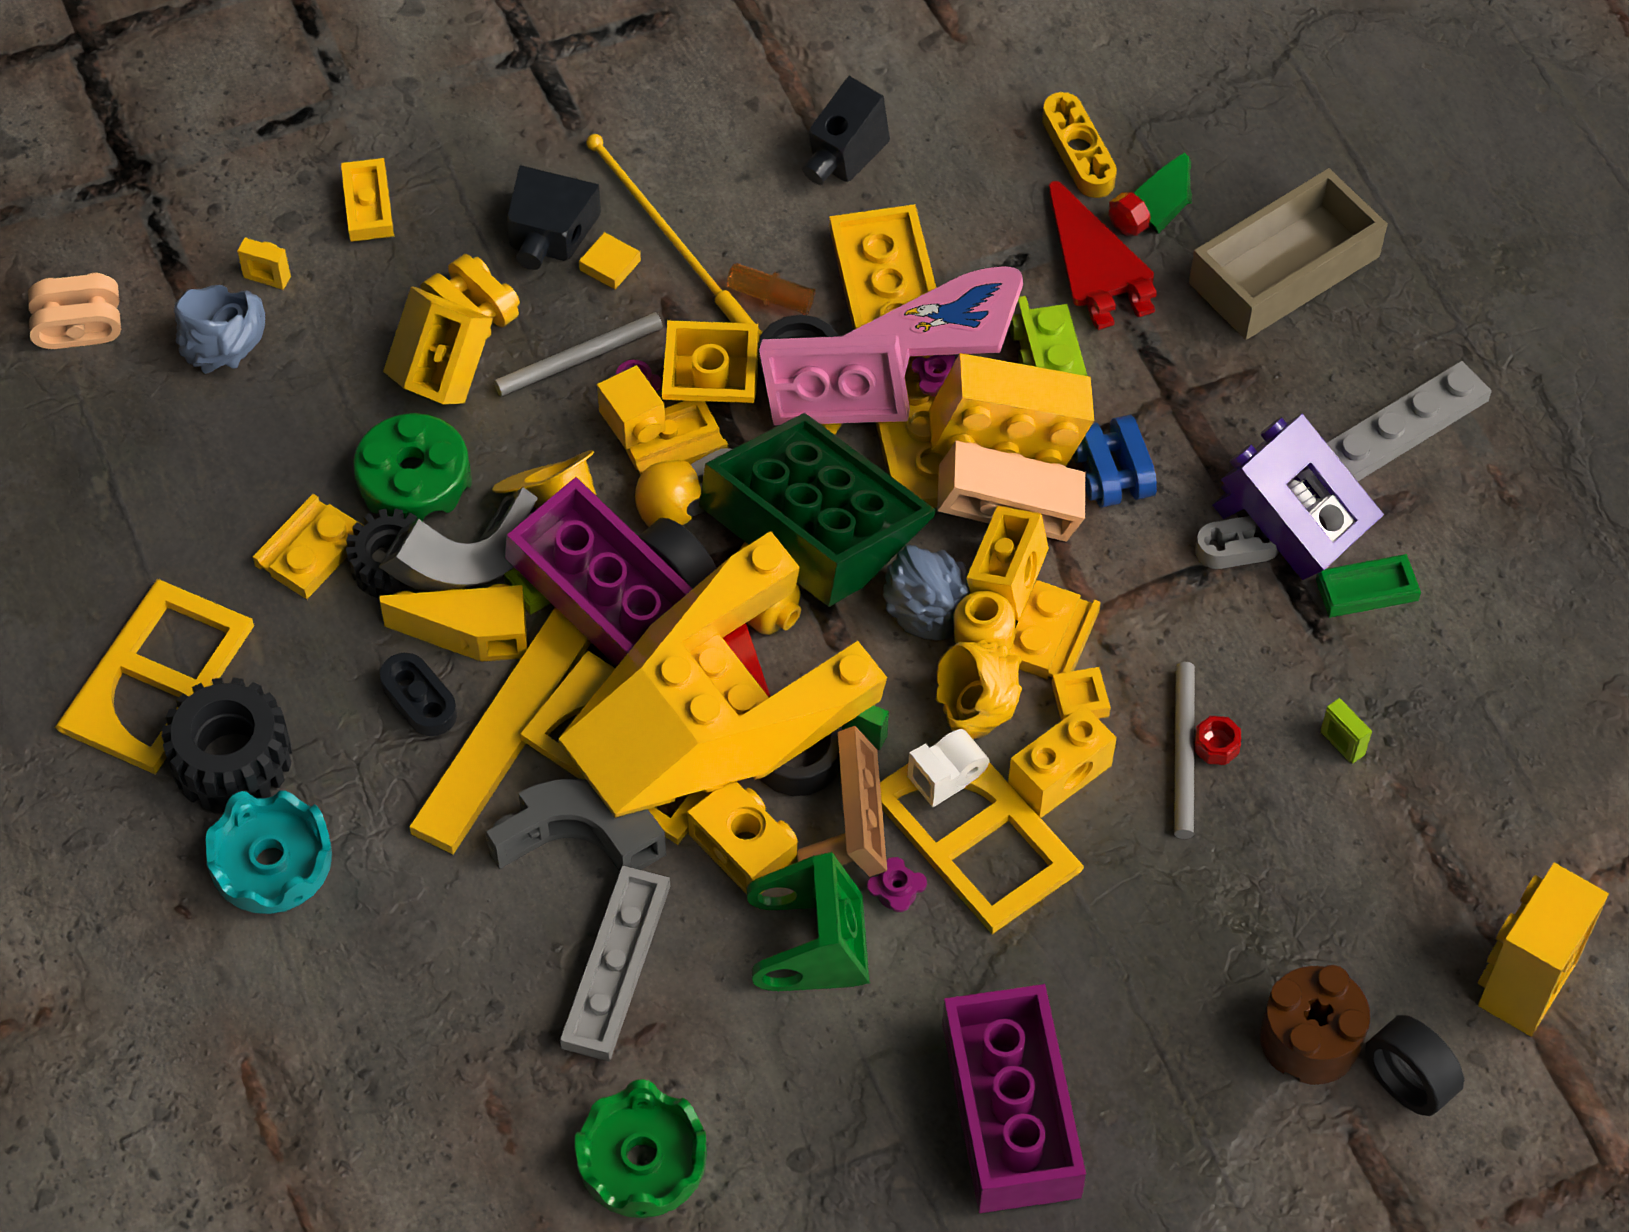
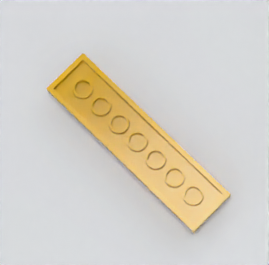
[829,204,945,508]

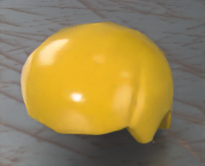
[635,460,701,527]

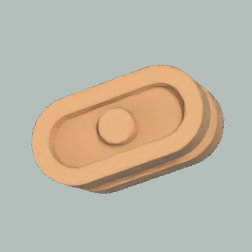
[28,273,121,349]

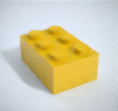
[929,353,1095,466]
[1478,863,1609,1037]

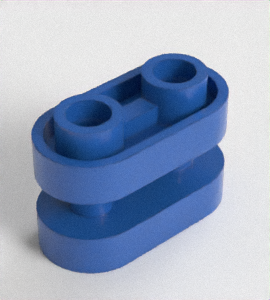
[1072,414,1157,508]

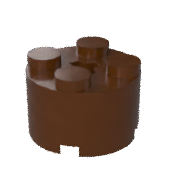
[1260,965,1370,1085]

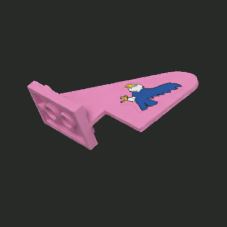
[759,267,1023,425]

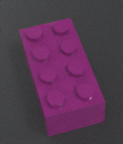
[505,477,692,667]
[942,984,1086,1214]

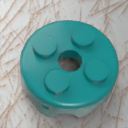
[206,790,332,914]

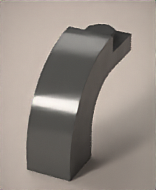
[379,487,538,592]
[486,779,666,872]

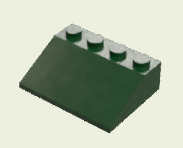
[699,413,936,607]

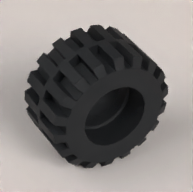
[162,677,292,812]

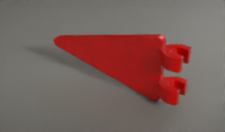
[1049,181,1157,330]

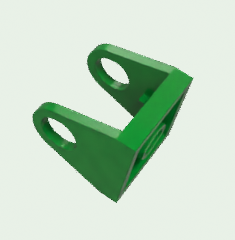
[747,852,870,991]

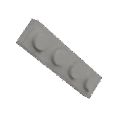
[1327,361,1492,482]
[560,865,670,1062]

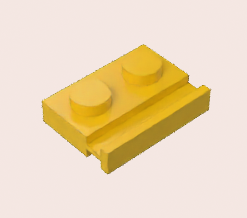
[625,400,728,475]
[253,494,364,599]
[1009,580,1101,679]

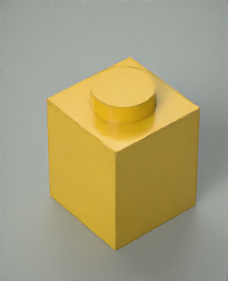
[597,365,666,449]

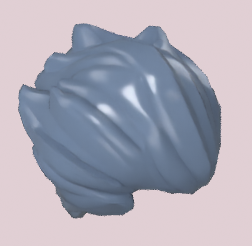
[173,285,265,374]
[883,545,969,641]

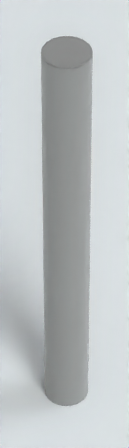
[494,312,663,397]
[1174,662,1195,839]

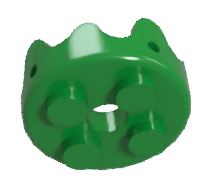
[353,413,472,522]
[575,1079,707,1218]

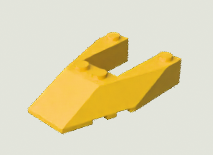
[558,531,887,818]

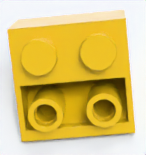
[383,287,493,404]

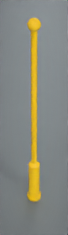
[586,134,763,342]

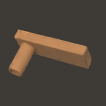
[797,726,887,877]

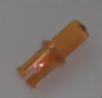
[727,263,816,315]

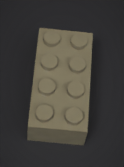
[1189,168,1388,340]

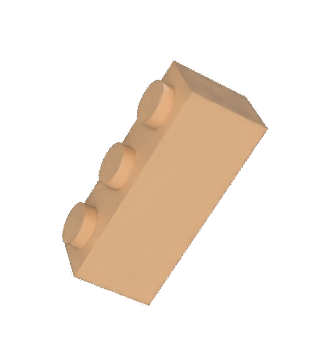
[937,441,1085,542]

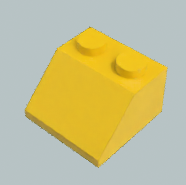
[662,320,758,403]

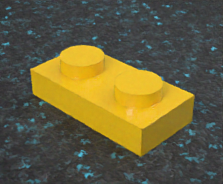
[341,158,394,242]

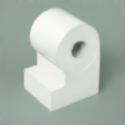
[907,729,990,807]

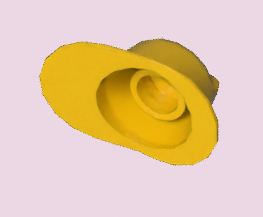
[492,450,596,509]

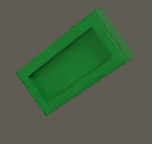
[1315,554,1421,618]

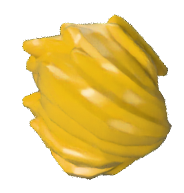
[936,640,1022,739]

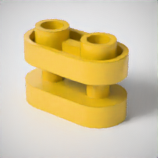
[420,254,520,339]

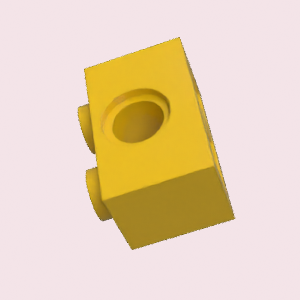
[966,506,1049,621]
[1008,705,1117,818]
[687,781,798,894]

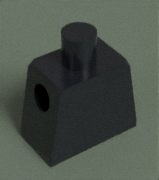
[802,76,890,185]
[507,165,601,270]

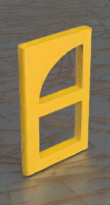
[55,579,254,775]
[520,651,714,845]
[880,762,1084,934]

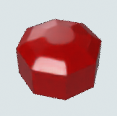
[1108,192,1150,236]
[1194,716,1241,765]

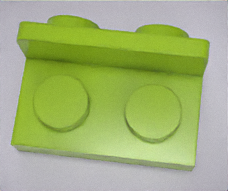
[1009,296,1087,376]

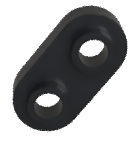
[380,653,457,736]

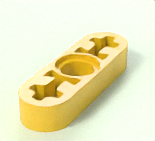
[1042,92,1117,198]

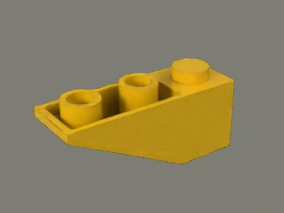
[380,584,528,662]

